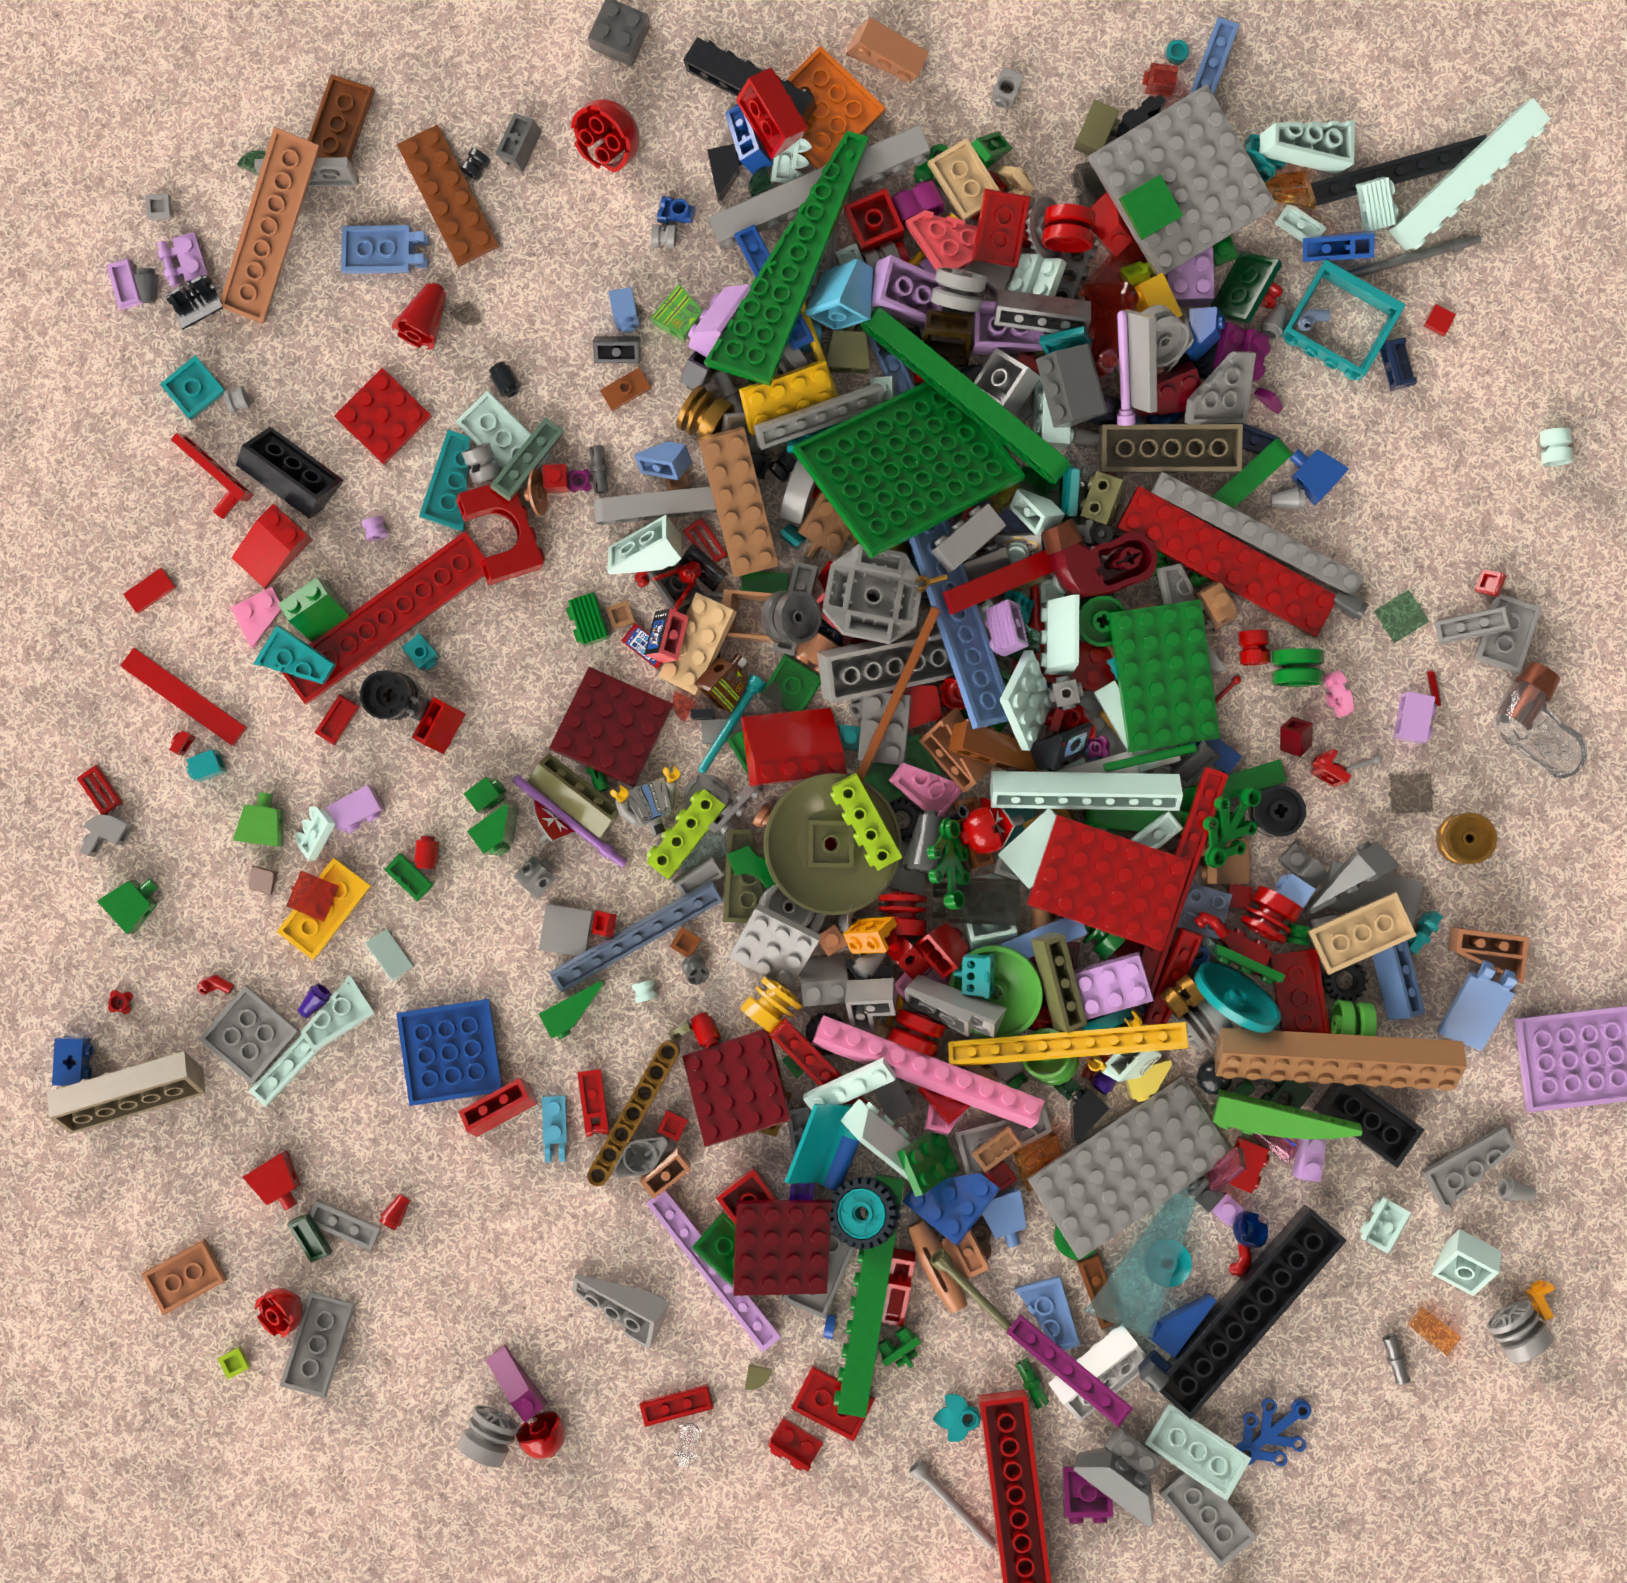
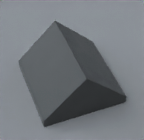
[648,560,705,613]

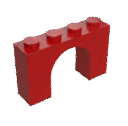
[456,484,545,586]

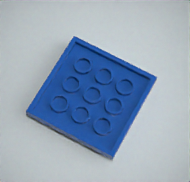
[396,998,503,1106]

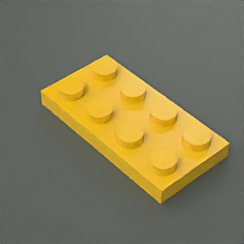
[739,360,833,435]
[276,858,372,960]

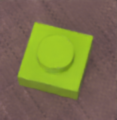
[217,1346,251,1380]

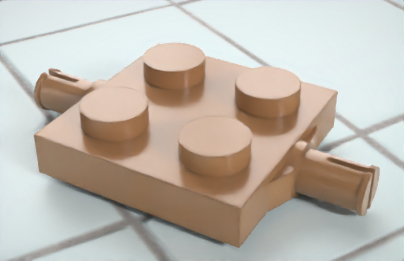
[797,492,851,560]

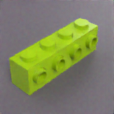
[830,772,903,871]
[646,789,727,880]

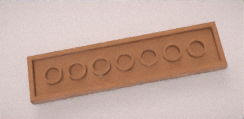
[220,127,321,324]

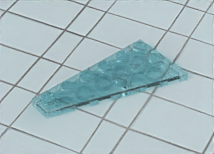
[1084,1194,1197,1338]

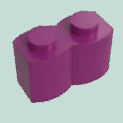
[891,181,944,229]

